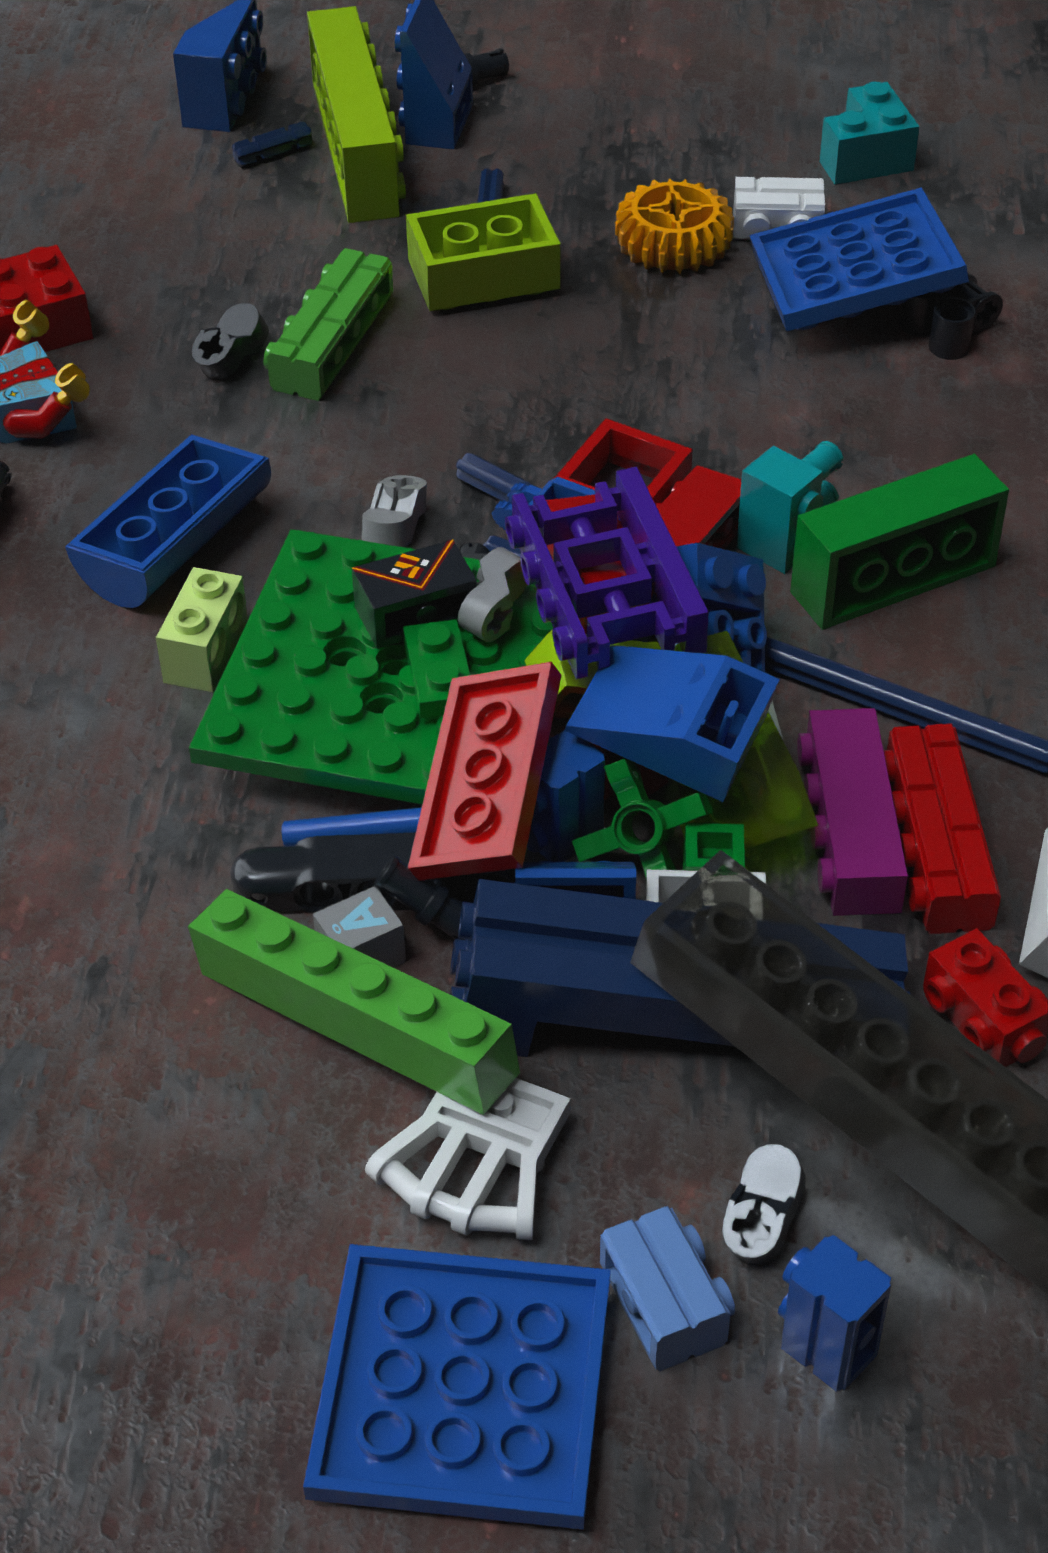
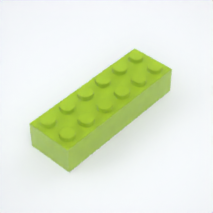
[307,6,406,223]

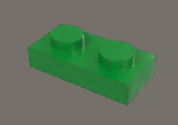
[403,619,470,719]

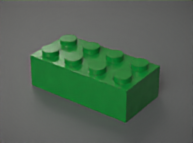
[790,453,1009,630]

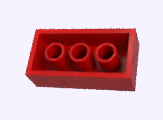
[0,245,93,352]

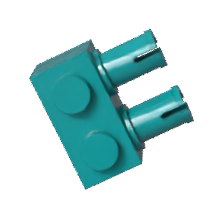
[736,441,844,574]

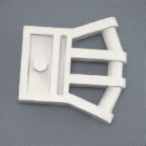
[365,1078,571,1240]

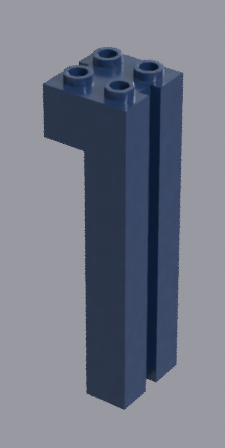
[450,879,913,1067]

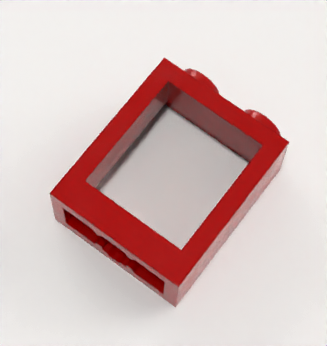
[553,418,693,505]

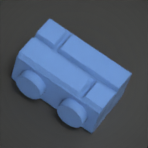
[600,1206,735,1371]

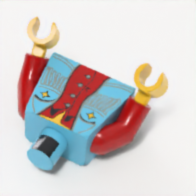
[0,300,90,444]

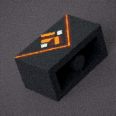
[352,539,477,648]

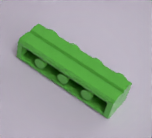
[264,248,394,401]

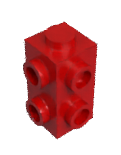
[923,928,1048,1072]

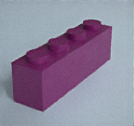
[797,708,908,916]

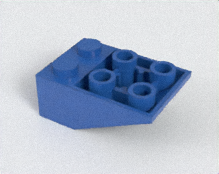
[173,0,267,132]
[395,0,473,150]
[650,543,767,672]
[565,645,780,802]

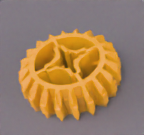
[615,178,734,274]

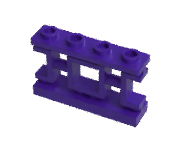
[505,466,709,679]

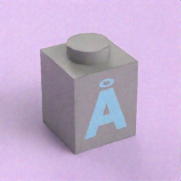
[313,887,406,968]

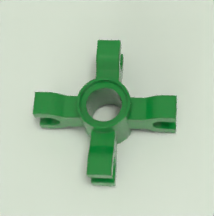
[572,758,715,878]

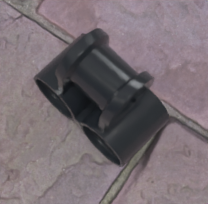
[899,273,1003,360]

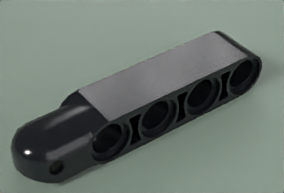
[230,832,515,913]

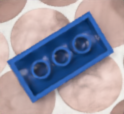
[65,434,271,608]

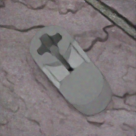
[362,475,427,547]
[458,547,527,642]

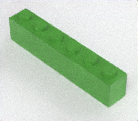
[188,889,520,1115]

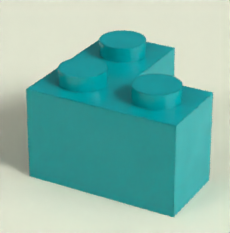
[819,82,920,185]

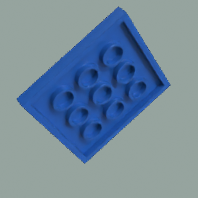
[749,187,969,332]
[303,1244,611,1530]

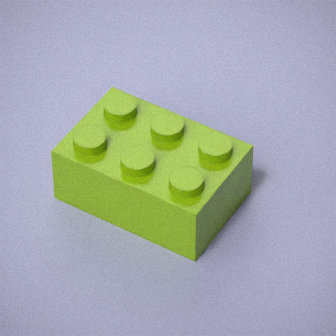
[406,193,560,311]

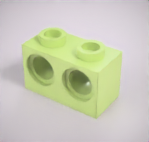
[156,567,248,692]

